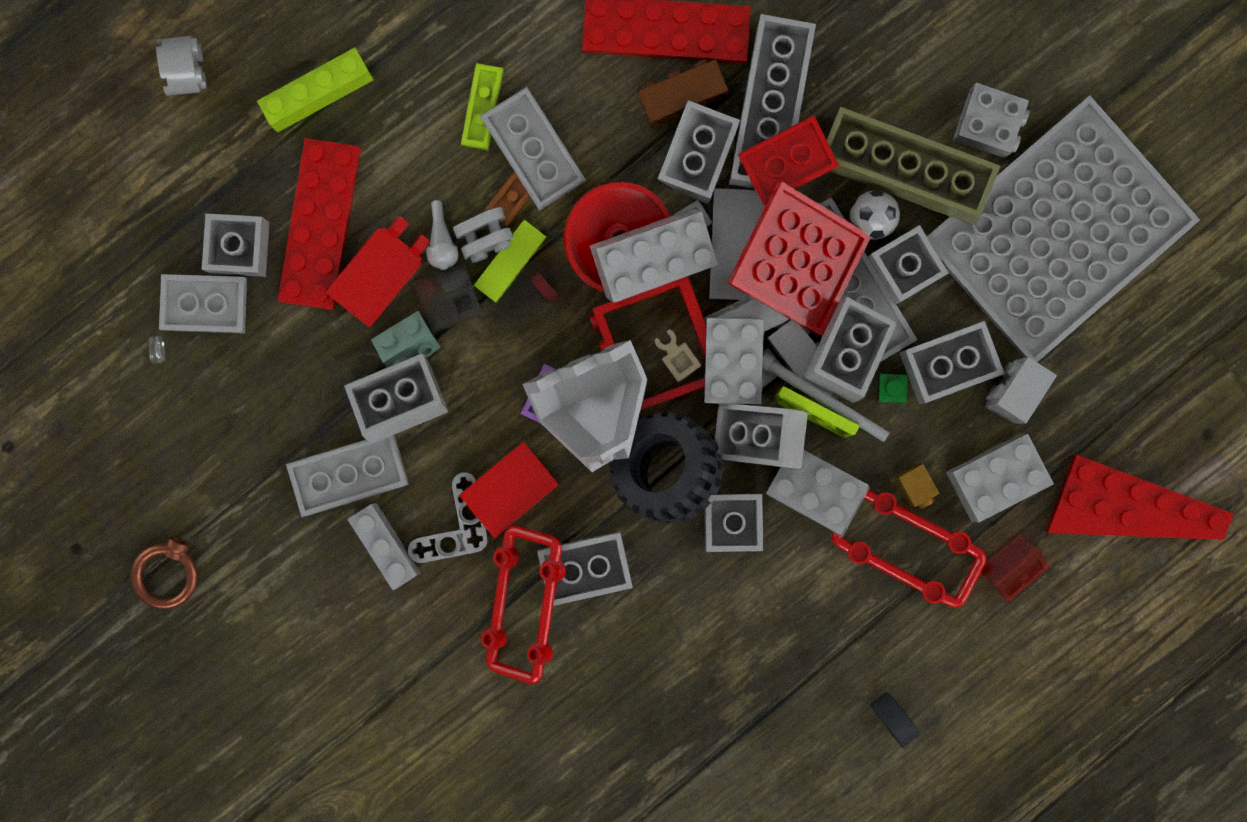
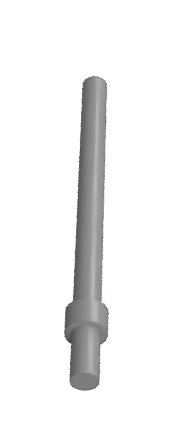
[762,353,890,442]

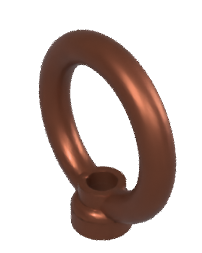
[131,536,198,609]

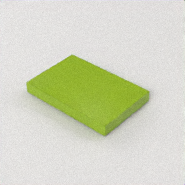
[772,386,859,438]

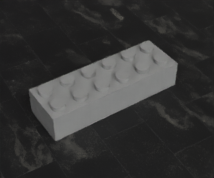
[729,14,816,189]

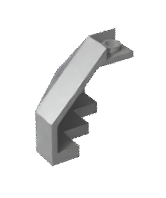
[522,340,647,472]

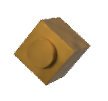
[894,464,940,509]

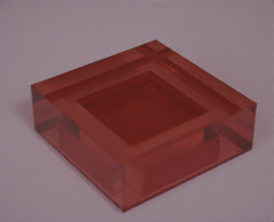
[531,273,558,303]

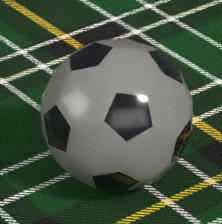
[850,190,900,240]

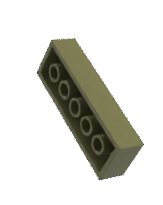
[827,107,1000,226]

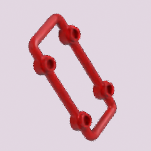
[831,489,987,608]
[481,526,566,684]

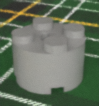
[156,36,207,96]

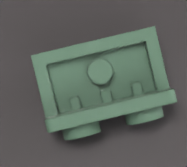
[371,311,440,368]

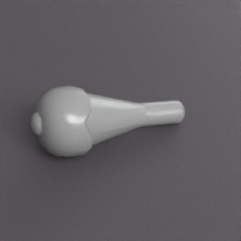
[426,200,458,270]

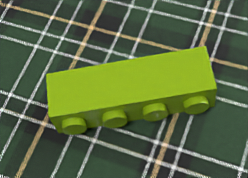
[257,48,374,132]

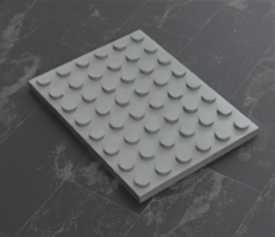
[927,96,1200,362]

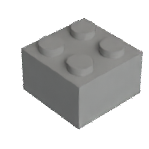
[202,214,269,277]
[868,225,948,304]
[984,357,1057,425]
[704,494,763,552]

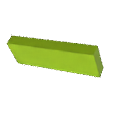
[461,63,504,151]
[474,220,547,303]

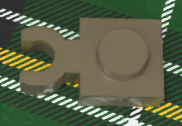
[655,329,701,382]

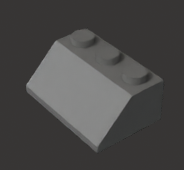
[658,100,740,204]

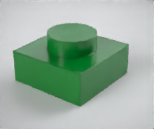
[877,374,908,403]

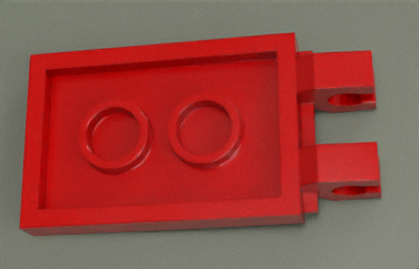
[325,216,431,328]

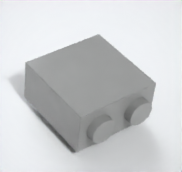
[953,83,1030,158]

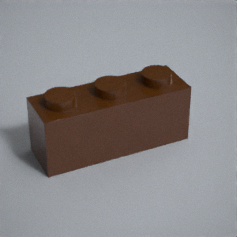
[638,59,728,128]

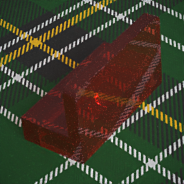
[981,535,1049,603]

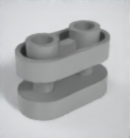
[453,207,514,263]

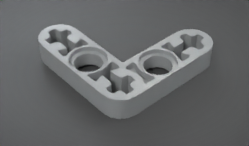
[408,473,489,563]

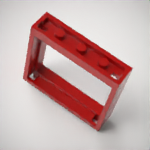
[589,276,706,411]

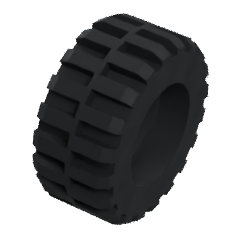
[609,411,723,524]

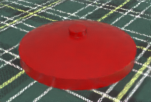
[563,182,671,292]

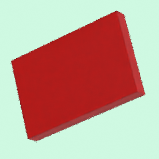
[737,115,839,205]
[458,442,559,538]

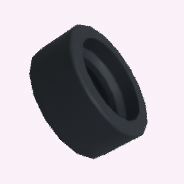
[870,691,920,748]

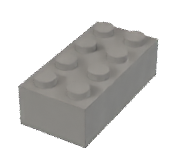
[590,209,718,303]

